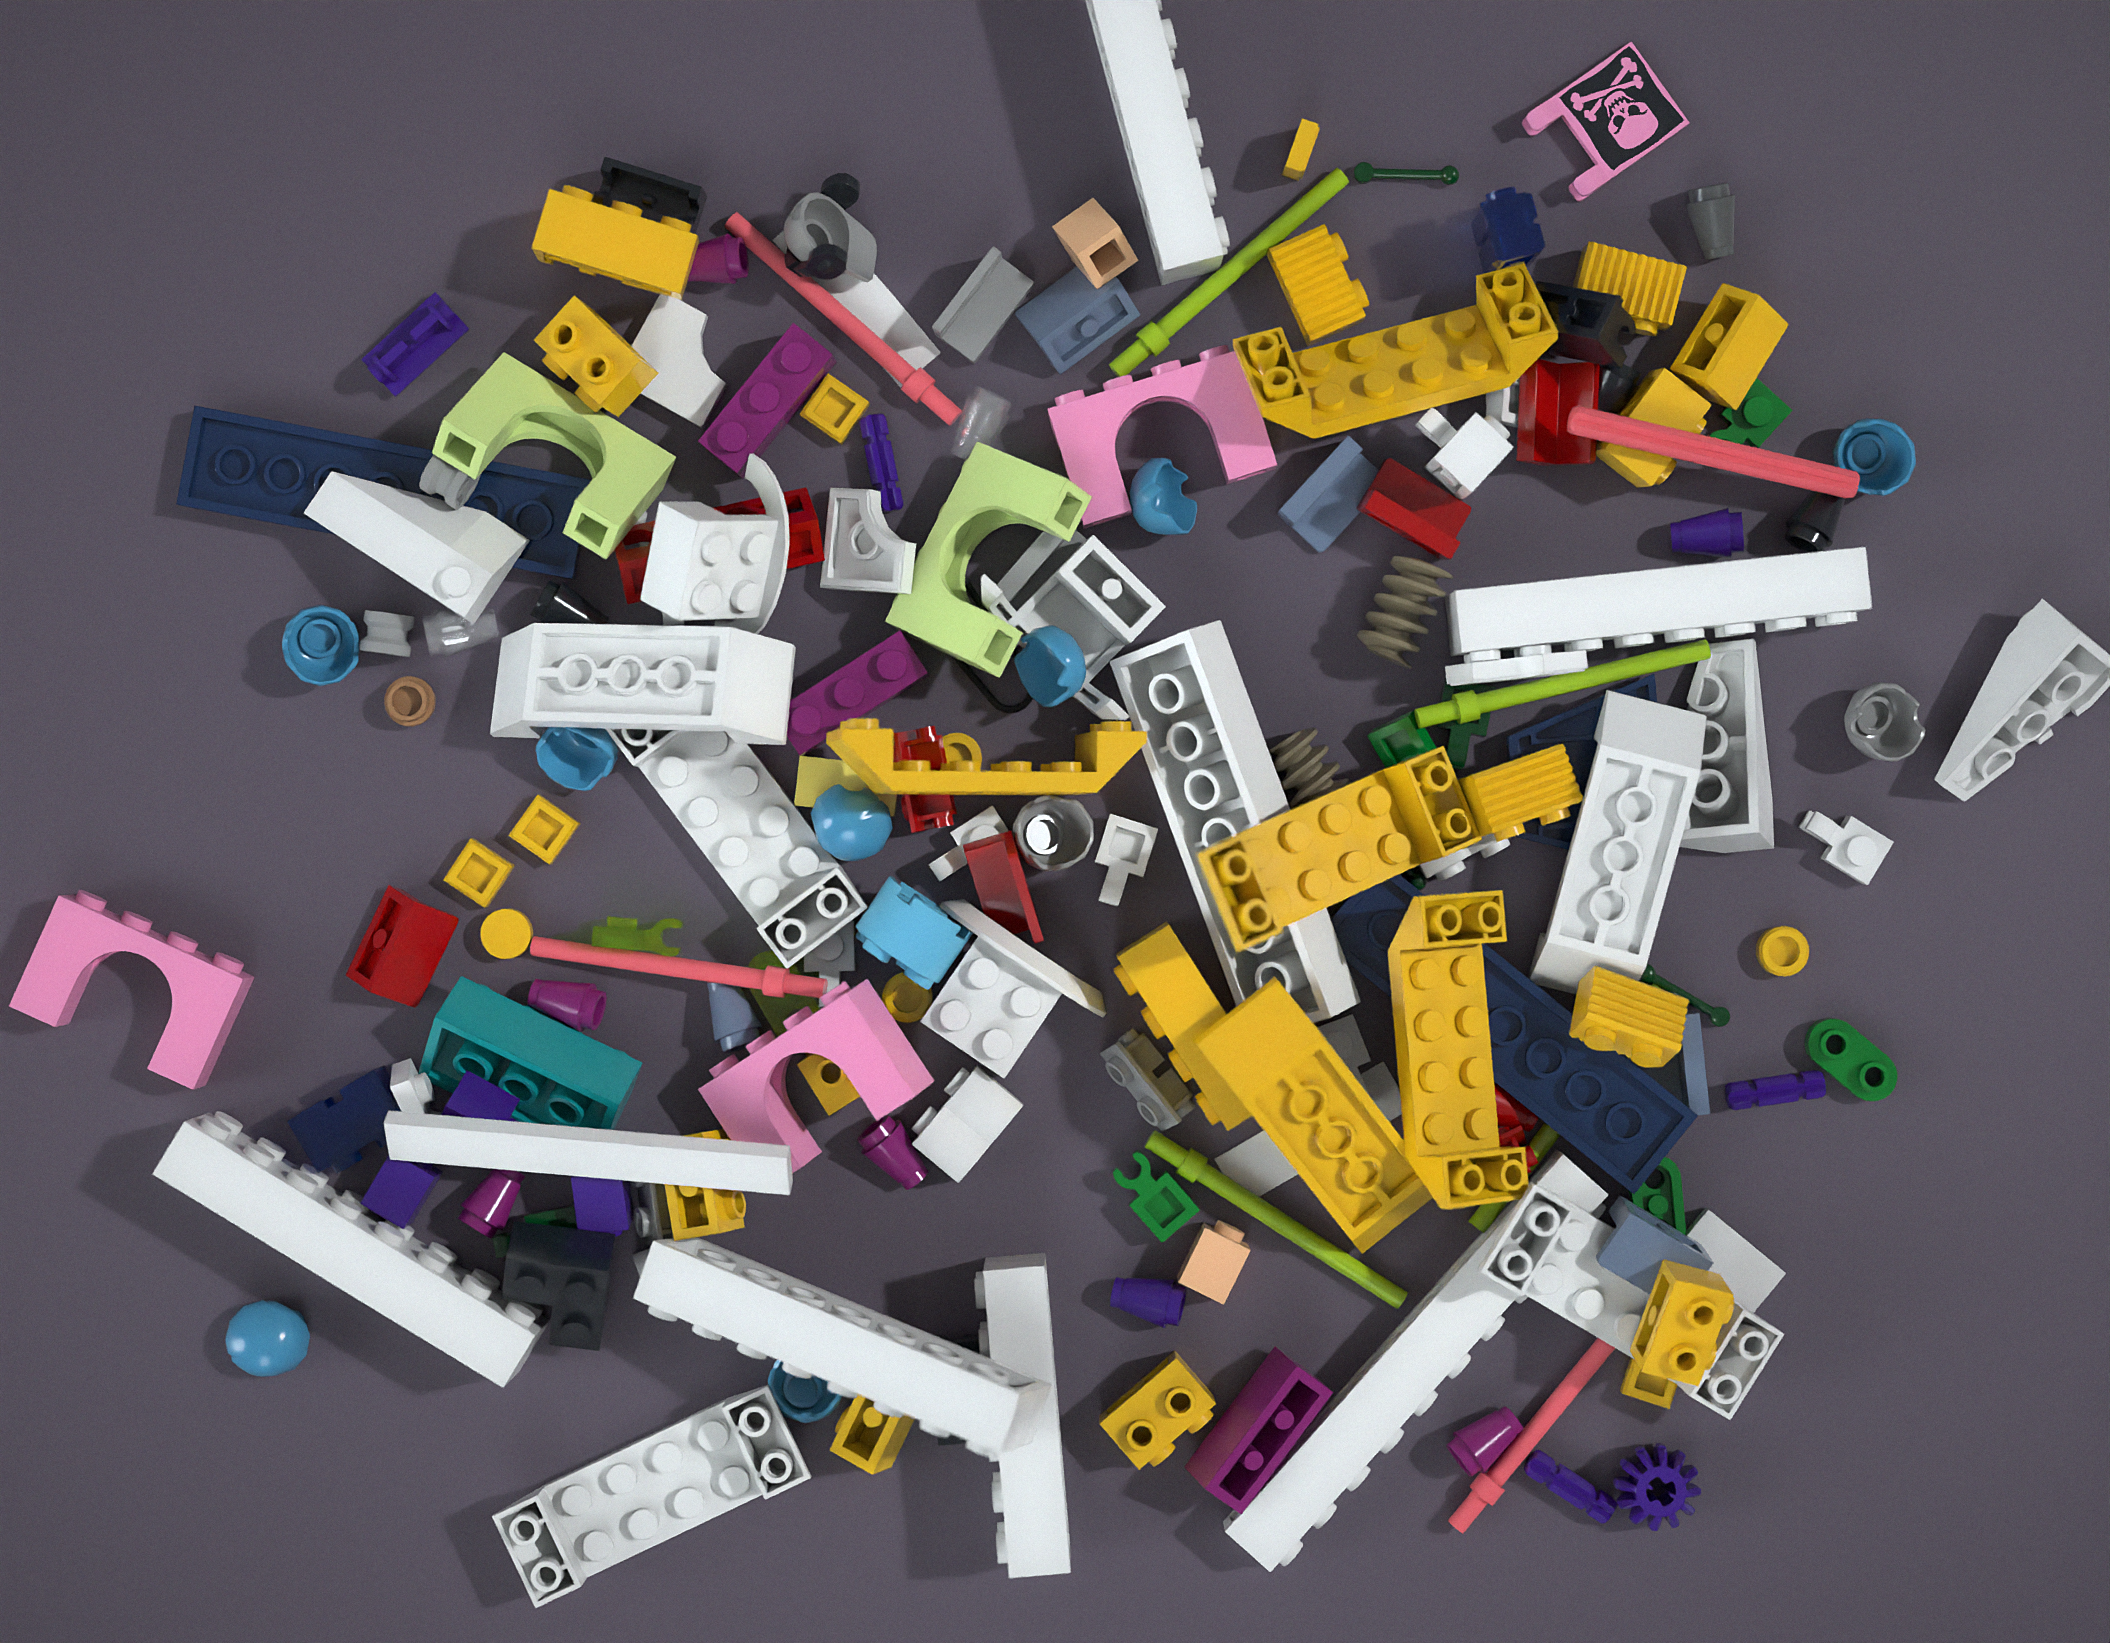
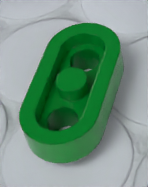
[1804,1018,1898,1101]
[1629,1156,1686,1235]

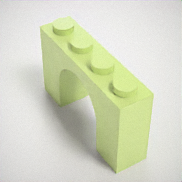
[432,352,676,559]
[885,442,1092,678]

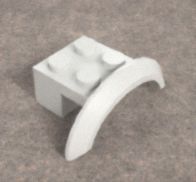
[640,453,790,634]
[981,535,1166,720]
[920,899,1106,1079]

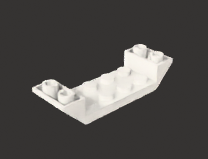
[490,623,796,745]
[1528,690,1706,994]
[605,728,868,969]
[1477,1182,1784,1420]
[492,1385,811,1608]

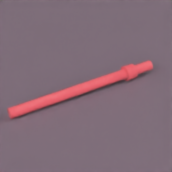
[724,212,963,426]
[530,936,828,998]
[1448,1338,1615,1534]

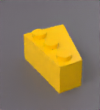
[532,185,699,300]

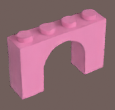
[1048,345,1277,529]
[9,890,254,1090]
[698,979,934,1173]

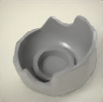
[1844,682,1926,762]
[1013,795,1094,872]

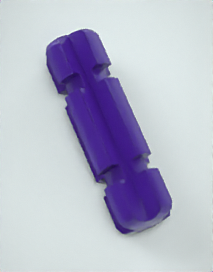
[859,413,903,513]
[1725,1070,1826,1110]
[1523,1450,1617,1524]

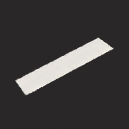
[773,231,941,387]
[1215,1061,1402,1197]

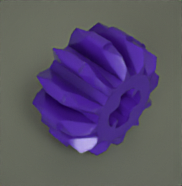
[1613,1443,1701,1531]

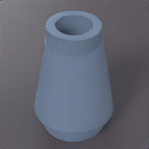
[707,982,763,1054]

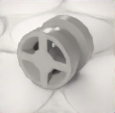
[419,455,481,510]
[359,610,415,657]

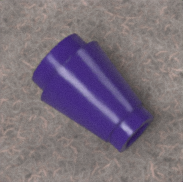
[1670,508,1744,558]
[1110,1277,1187,1329]

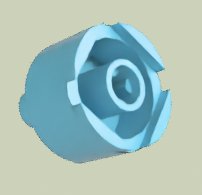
[855,876,973,990]

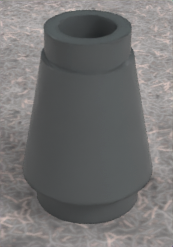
[1685,183,1735,260]

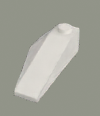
[304,471,530,625]
[1935,599,2110,802]
[1679,639,1774,853]

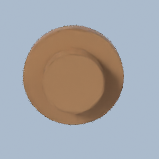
[384,676,436,727]

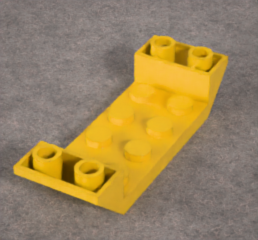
[1232,263,1558,439]
[826,719,1147,796]
[1197,745,1482,952]
[1388,890,1529,1209]
[1194,977,1433,1254]

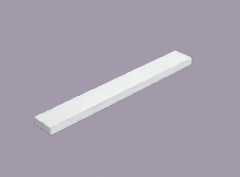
[384,1111,793,1195]

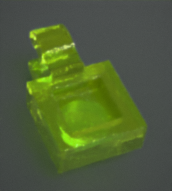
[591,916,684,956]

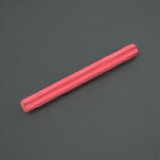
[1567,406,1860,499]

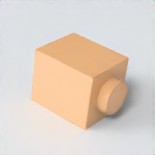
[1052,198,1139,289]
[1177,1220,1251,1305]

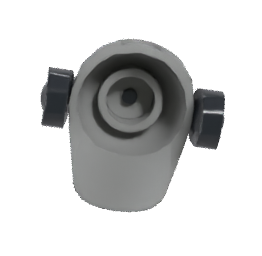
[783,173,877,282]

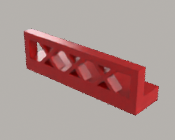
[614,487,825,605]

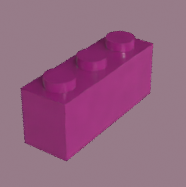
[698,323,837,479]
[787,630,930,756]
[1184,1346,1333,1515]

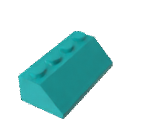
[418,976,643,1130]

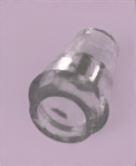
[951,386,1013,461]
[422,608,499,658]

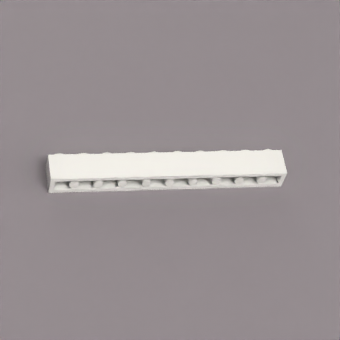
[1223,1149,1608,1572]

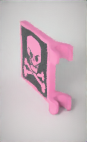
[1521,41,1690,202]

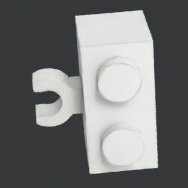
[1415,408,1514,501]

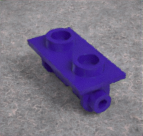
[361,292,470,397]

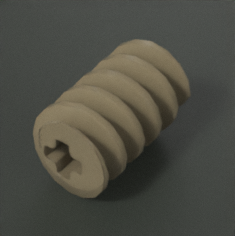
[1357,556,1454,669]
[1268,727,1351,808]

